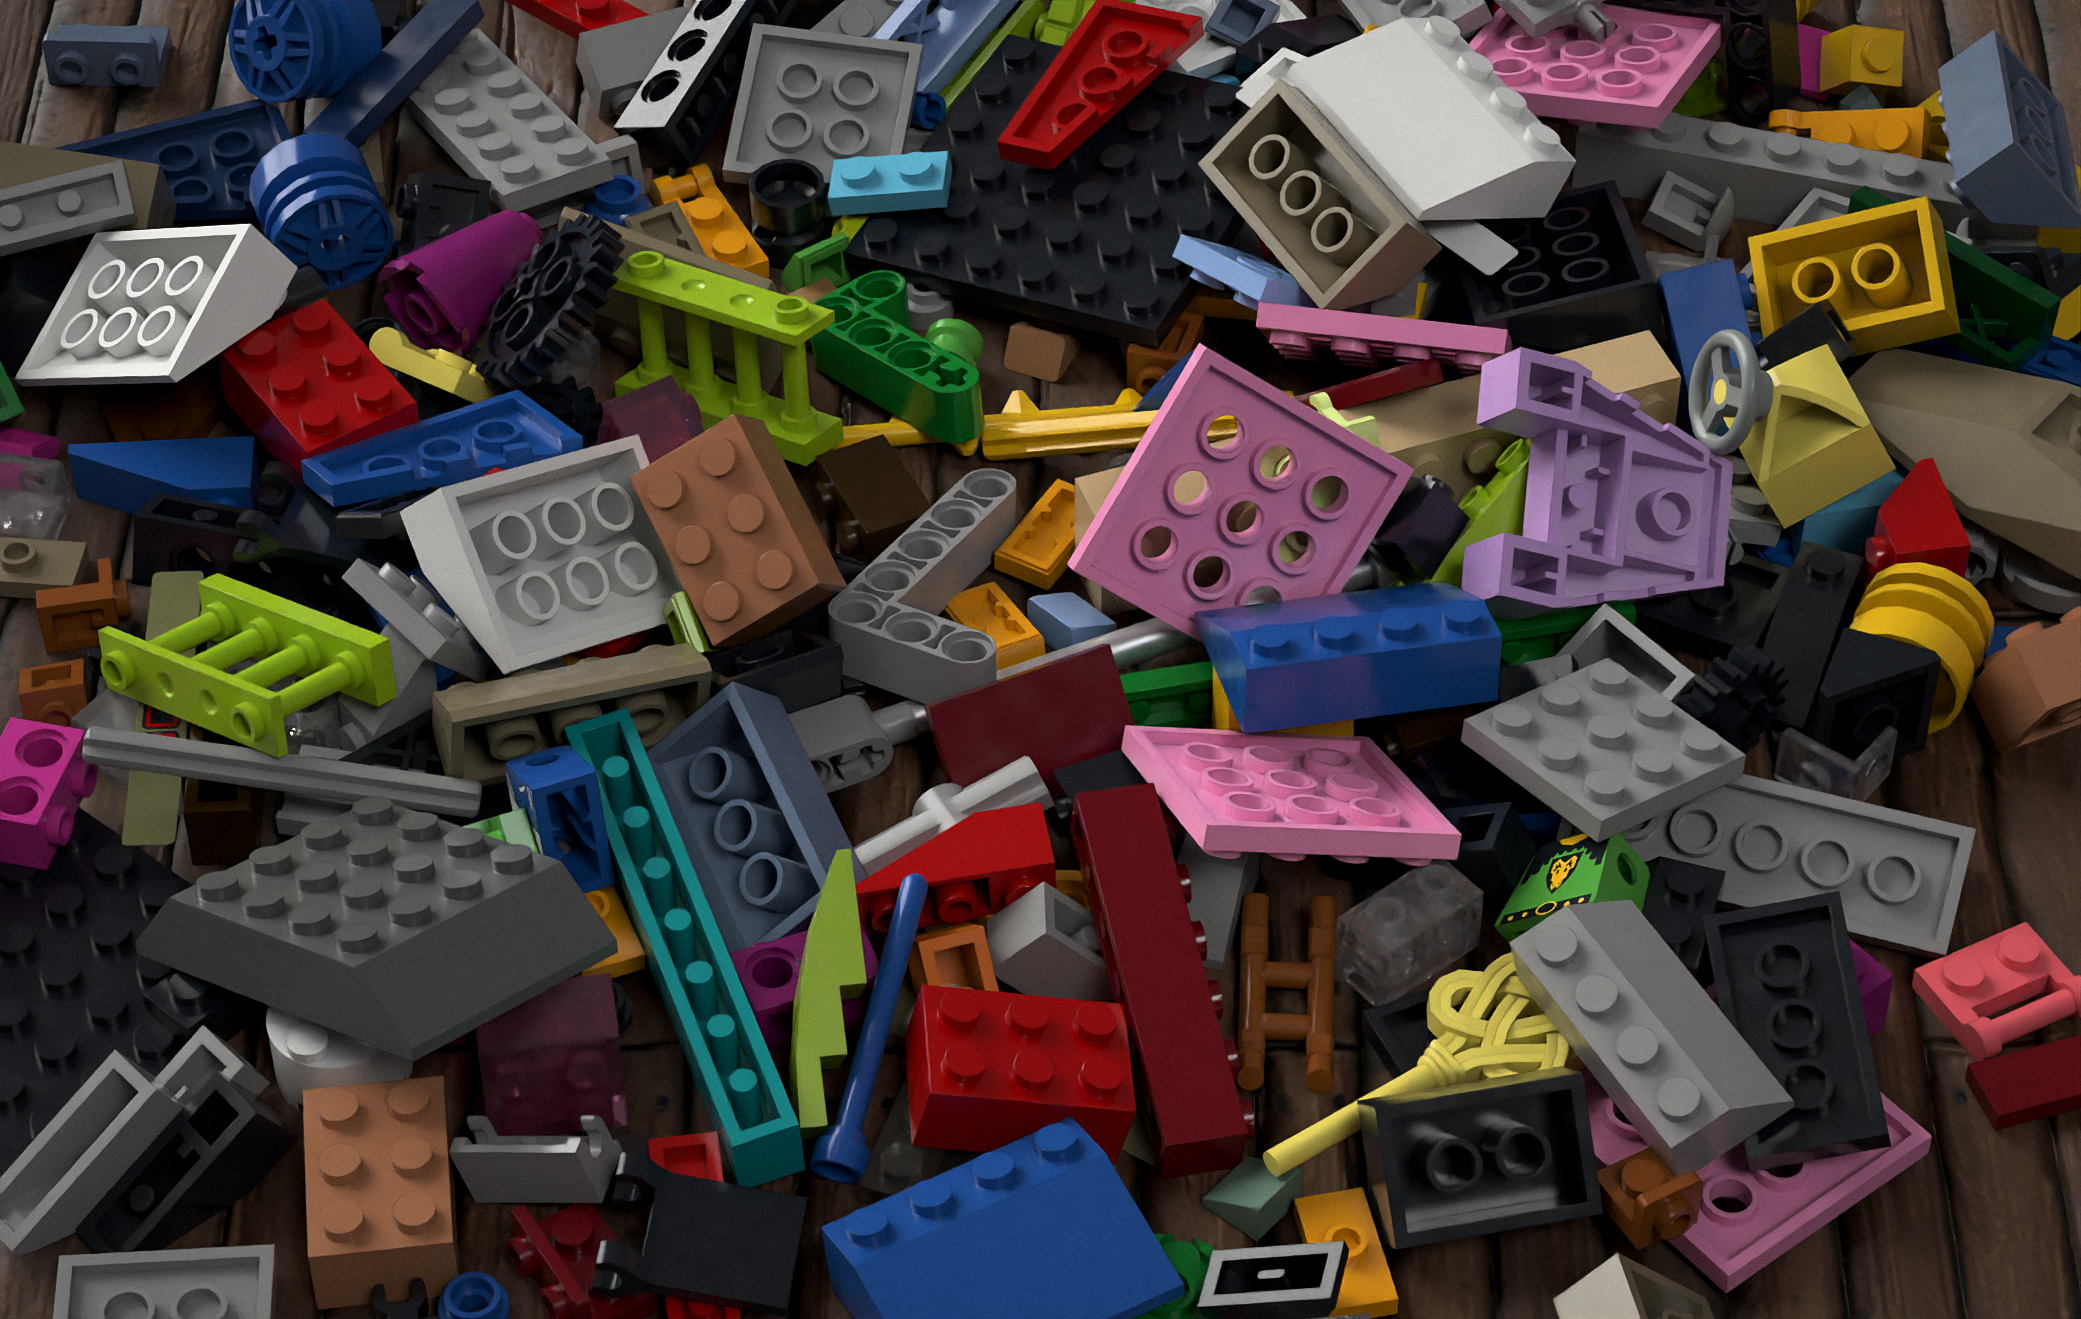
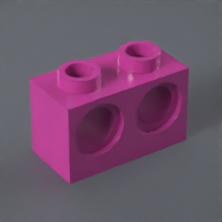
[0,717,98,870]

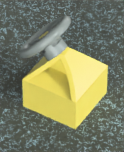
[1688,329,1896,529]

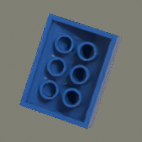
[1194,581,1502,734]
[821,1116,1185,1319]

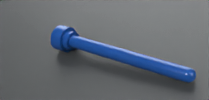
[809,873,928,1184]

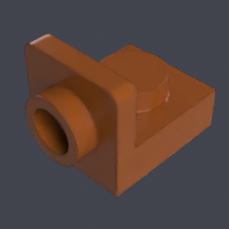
[1127,311,1204,397]
[36,558,132,654]
[18,659,92,731]
[1597,1147,1703,1250]

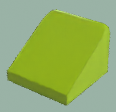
[662,591,726,656]

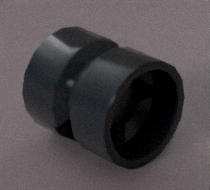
[749,158,827,270]

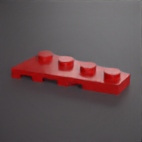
[997,0,1204,170]

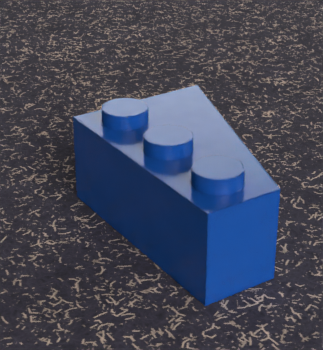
[1656,258,1763,453]

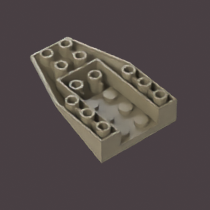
[1847,348,2081,580]

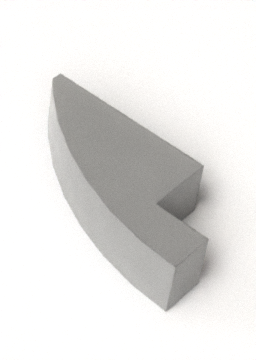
[0,1025,270,1256]

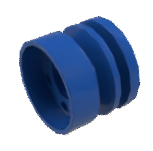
[228,0,382,102]
[249,133,394,291]

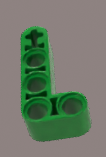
[811,270,985,443]

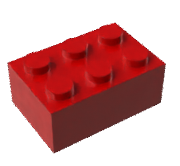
[217,298,419,476]
[904,984,1136,1164]

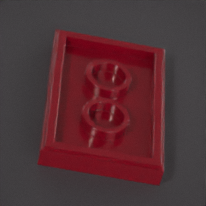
[923,643,1135,799]

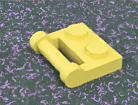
[369,327,500,404]

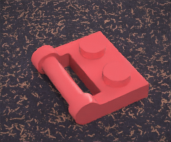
[1911,922,2081,1062]

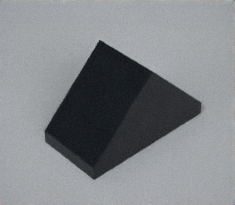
[0,251,66,375]
[1198,1241,1350,1319]

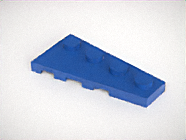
[301,390,583,507]

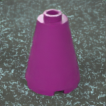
[378,209,543,358]

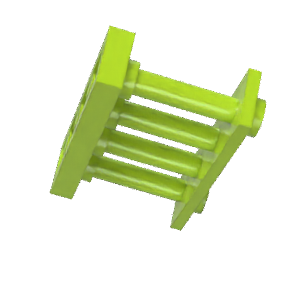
[611,251,844,466]
[98,573,397,759]

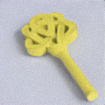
[1263,952,1586,1177]

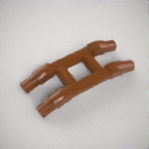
[1237,893,1336,1093]

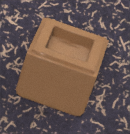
[1003,316,1086,382]

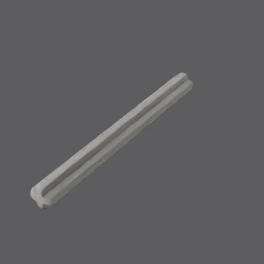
[82,726,482,818]

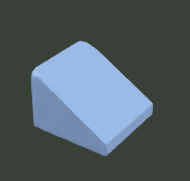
[1027,592,1117,650]

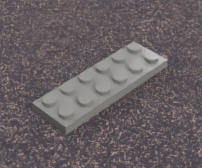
[401,28,614,212]
[1556,774,1976,960]

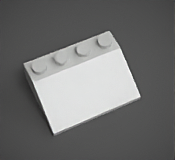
[1287,15,1576,221]
[14,224,298,386]
[400,434,685,675]

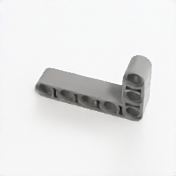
[828,468,1016,704]

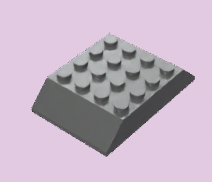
[135,797,618,1062]

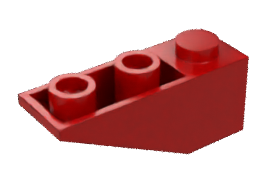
[855,802,1057,936]

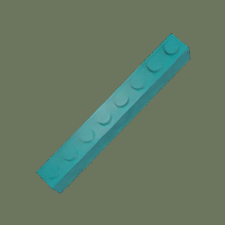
[564,707,806,1188]

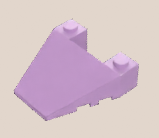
[1461,347,1734,622]

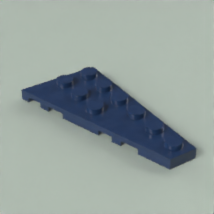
[54,98,292,221]

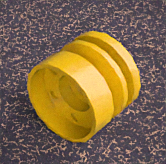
[1849,562,1994,734]

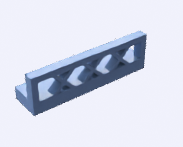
[872,0,1019,94]

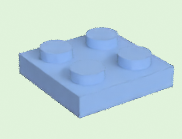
[1172,234,1320,311]

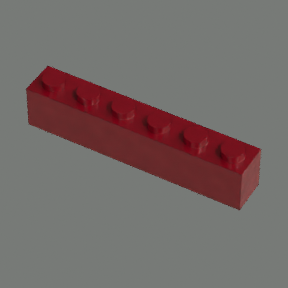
[1070,783,1255,1180]

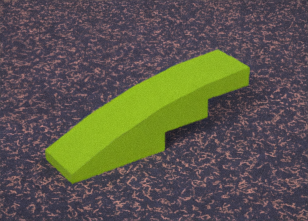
[789,848,867,1140]

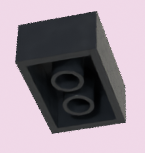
[1357,1066,1604,1250]

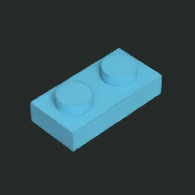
[828,151,952,216]

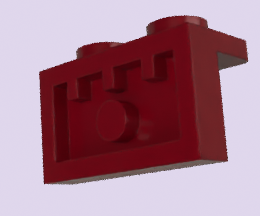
[506,1203,658,1319]

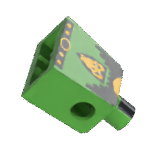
[1494,830,1650,944]

